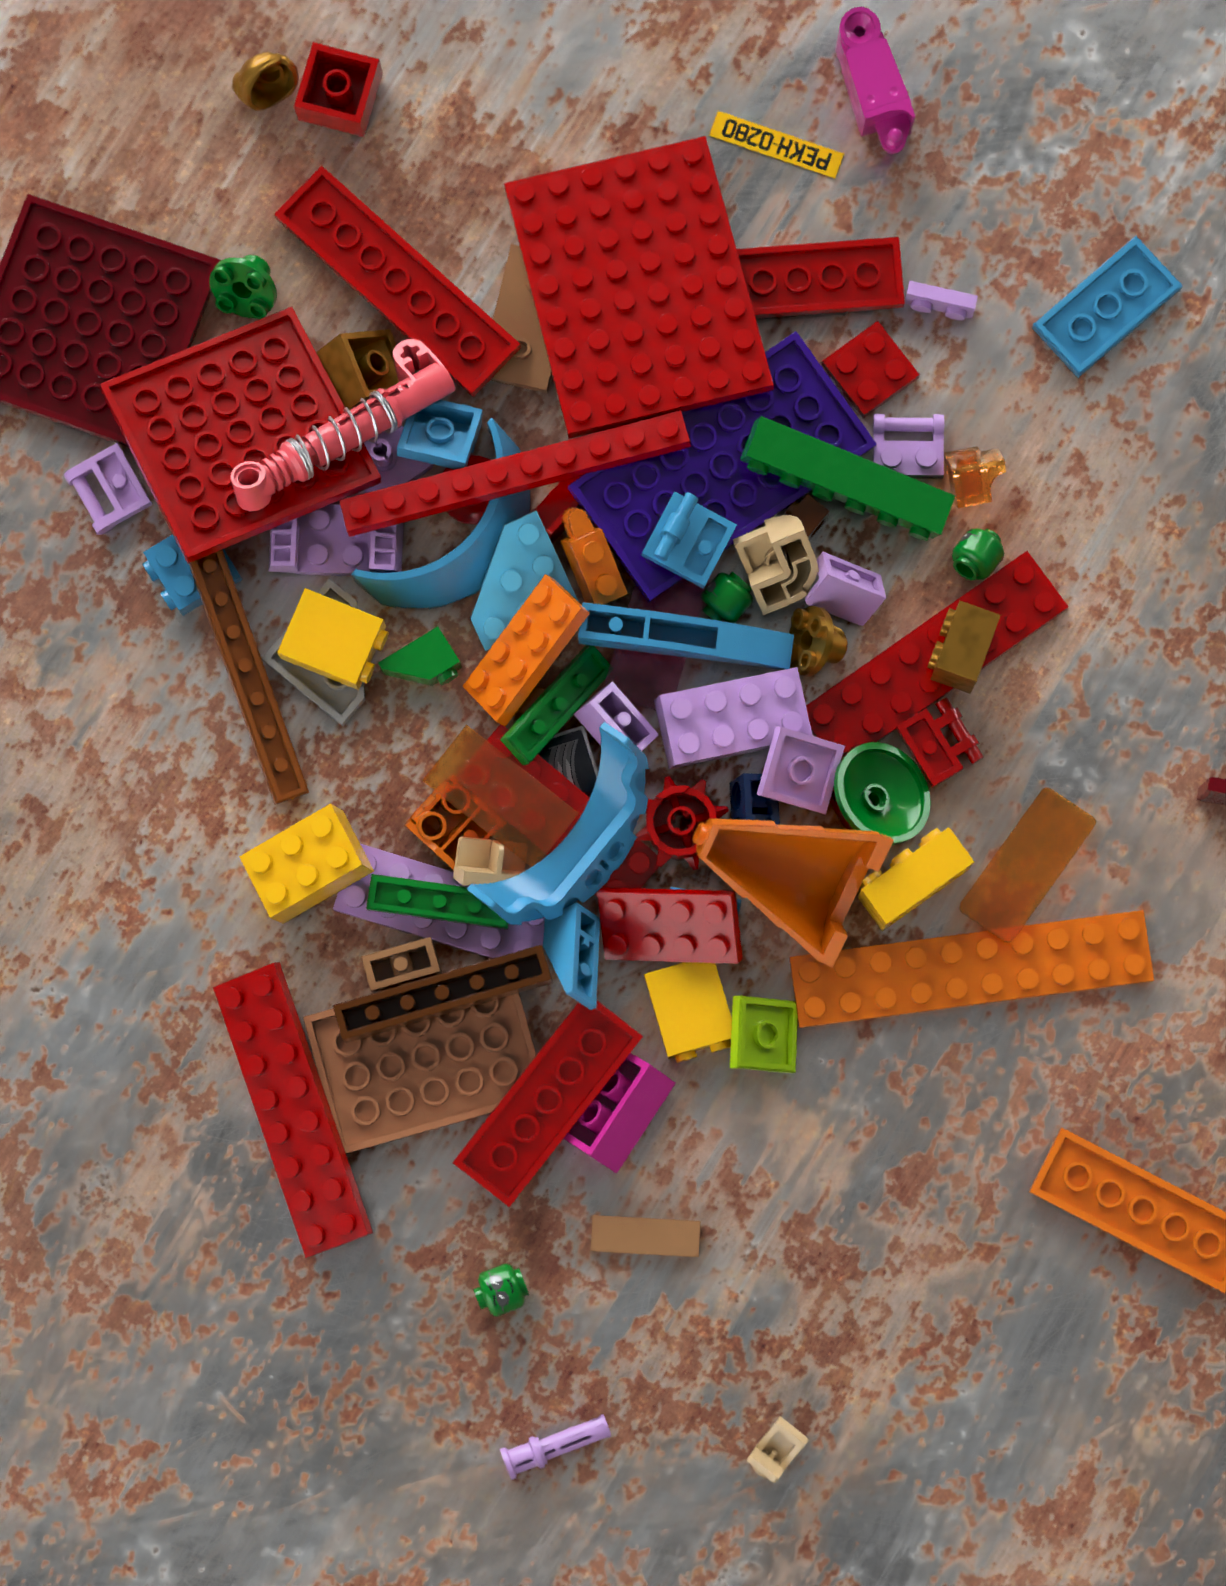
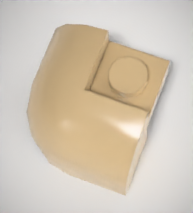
[733,515,819,615]

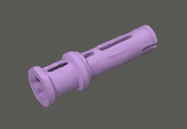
[500,1414,612,1480]

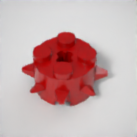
[635,776,729,870]

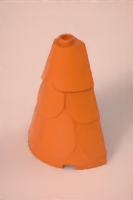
[693,818,894,967]

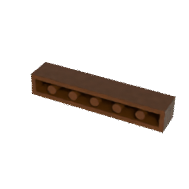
[332,944,553,1043]

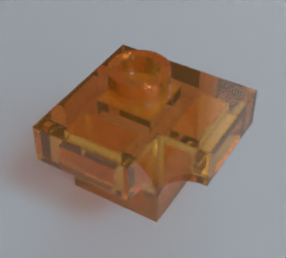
[944,446,1006,508]

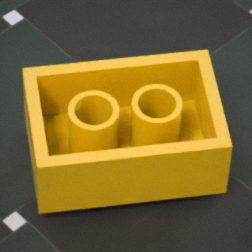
[239,803,374,924]
[858,827,974,932]

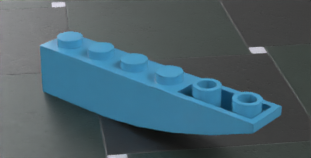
[578,602,794,670]

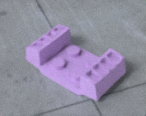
[268,504,404,576]

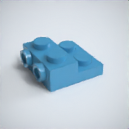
[397,400,483,470]
[142,534,243,616]

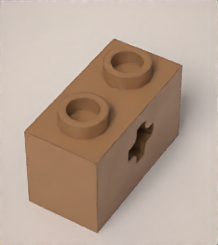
[361,937,442,993]

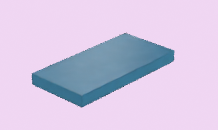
[1032,236,1183,378]

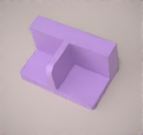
[805,552,886,626]

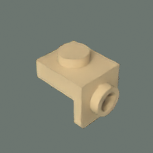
[747,1416,809,1483]

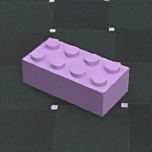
[654,667,813,769]

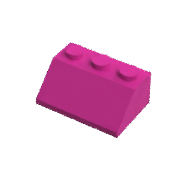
[563,1053,676,1174]

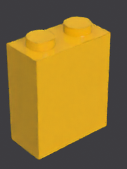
[277,588,389,690]
[644,962,732,1063]

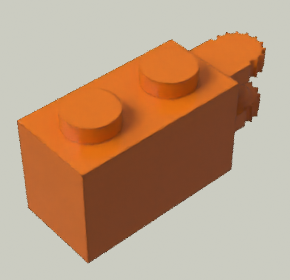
[560,507,628,605]

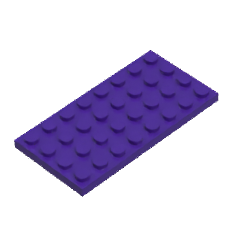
[568,331,877,603]

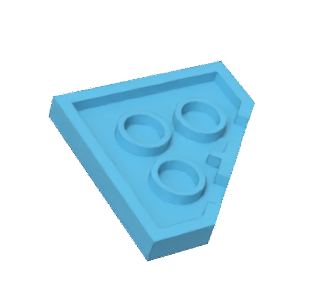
[470,510,579,651]

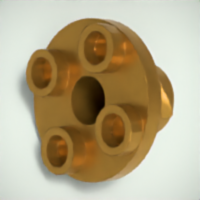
[789,606,848,677]

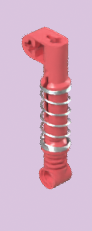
[230,339,455,511]

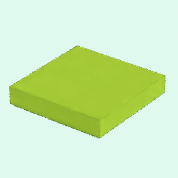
[730,996,798,1073]

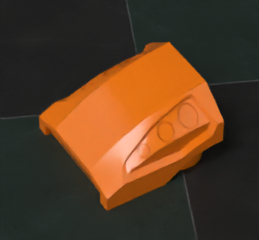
[404,774,507,871]

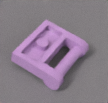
[873,414,944,479]
[64,443,153,535]

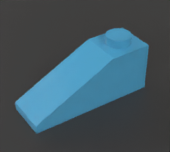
[543,902,600,1010]

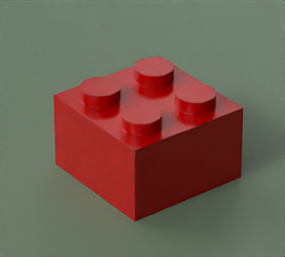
[294,42,383,137]

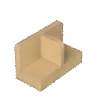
[453,837,528,886]

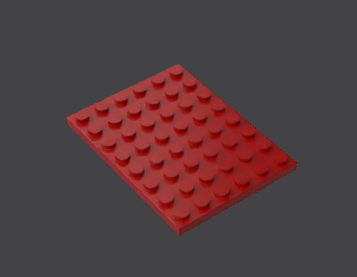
[504,136,774,439]

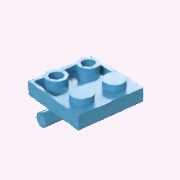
[641,491,737,588]

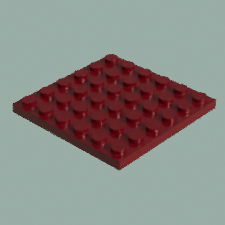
[0,194,221,447]

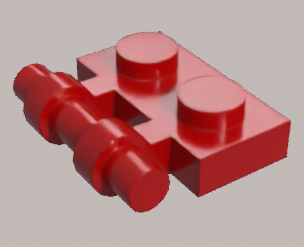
[896,697,984,788]

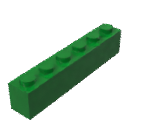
[740,416,955,541]

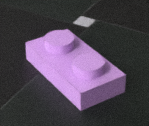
[905,281,978,320]

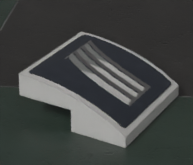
[538,726,598,797]

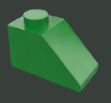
[378,626,462,686]

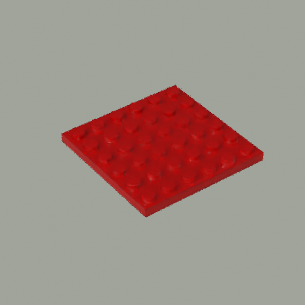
[100,306,381,564]

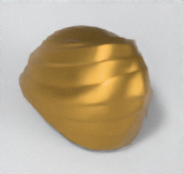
[232,52,299,111]

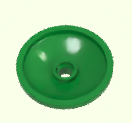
[834,742,931,845]

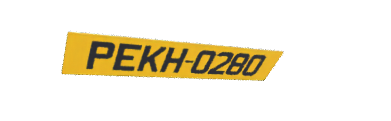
[709,111,844,179]

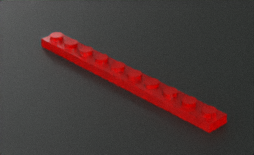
[339,410,691,537]

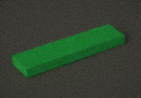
[500,645,614,765]
[366,874,509,930]

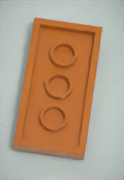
[462,574,590,727]

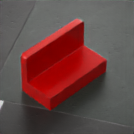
[532,476,582,543]

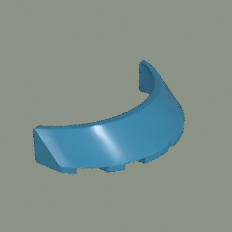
[351,418,531,609]
[467,722,649,925]

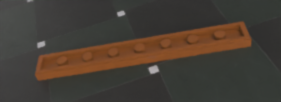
[189,549,309,805]

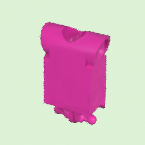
[835,7,915,155]

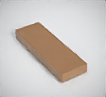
[591,1215,701,1257]

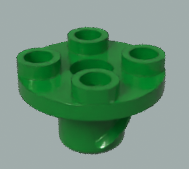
[209,255,277,319]

